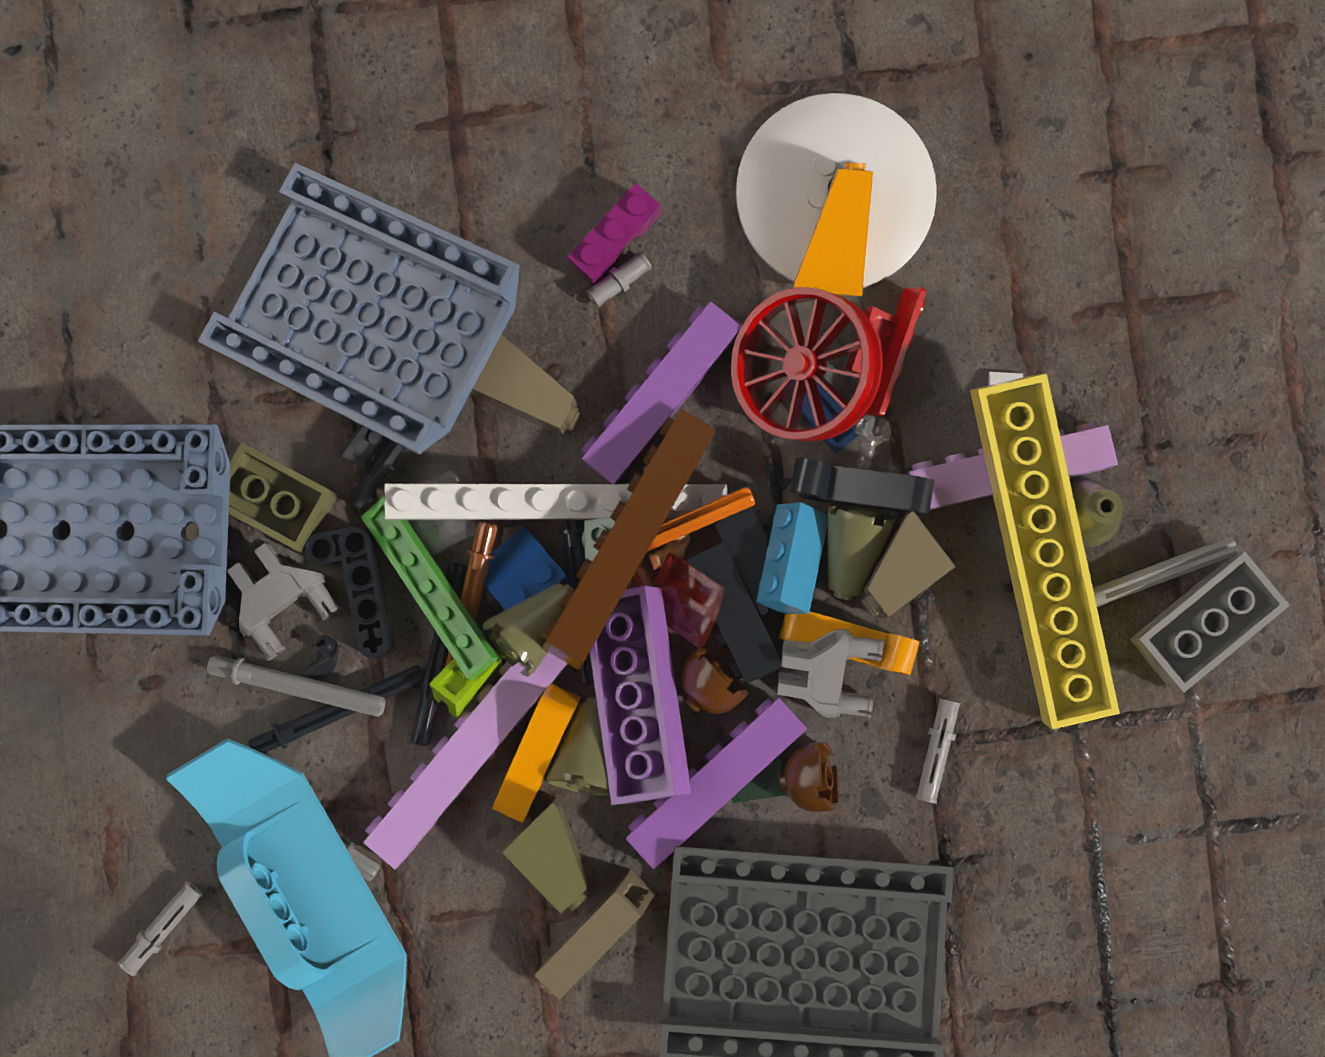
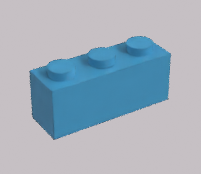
[756,502,828,615]

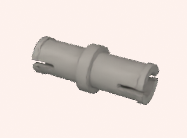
[586,251,652,308]

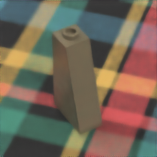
[534,870,655,1000]

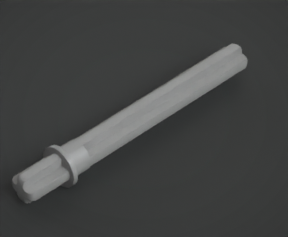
[1093,537,1238,607]
[207,655,386,717]

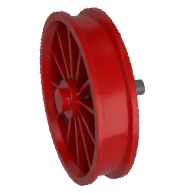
[731,287,883,441]

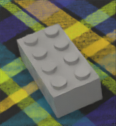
[1129,552,1290,693]

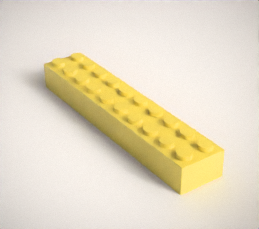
[970,374,1120,729]

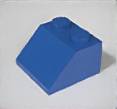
[485,526,568,610]

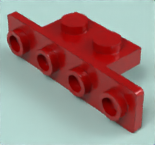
[845,287,927,416]

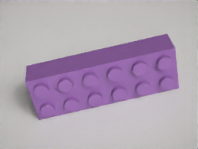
[590,586,692,805]

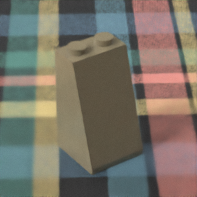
[470,334,580,437]

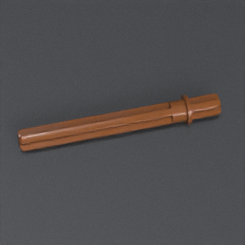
[441,522,497,703]

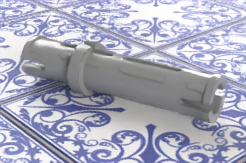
[915,698,961,804]
[118,881,203,976]

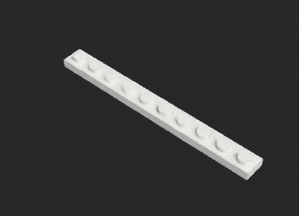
[385,484,727,520]

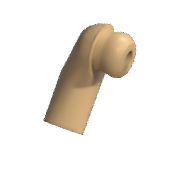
[648,534,690,570]

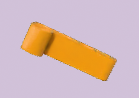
[778,612,920,675]
[492,683,581,824]

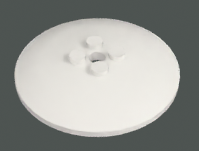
[736,93,936,288]

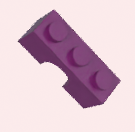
[567,183,661,287]

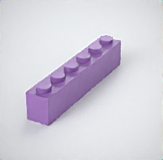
[582,301,741,484]
[626,697,807,870]

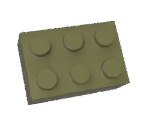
[229,442,338,553]

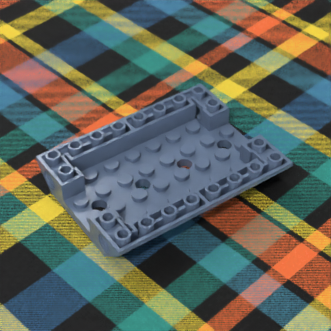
[0,424,230,635]

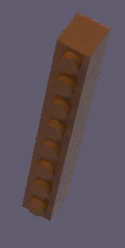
[541,409,716,670]

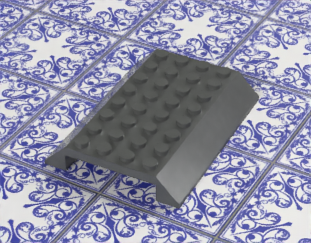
[659,846,954,1057]

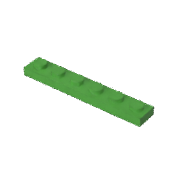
[361,496,498,679]

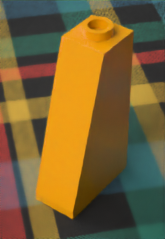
[793,162,873,296]

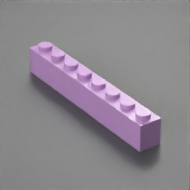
[363,652,568,869]

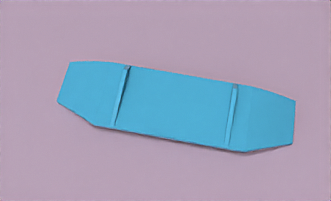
[166,738,407,1057]

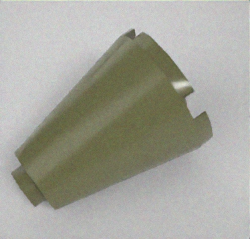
[1071,479,1123,547]
[827,504,896,601]
[483,583,575,677]
[547,698,610,796]

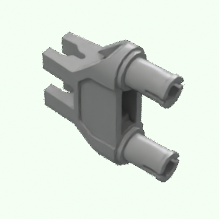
[227,543,341,661]
[777,629,883,719]

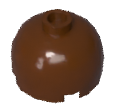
[680,646,748,714]
[780,742,839,812]

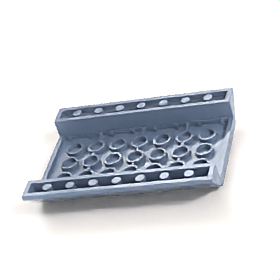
[198,163,520,454]

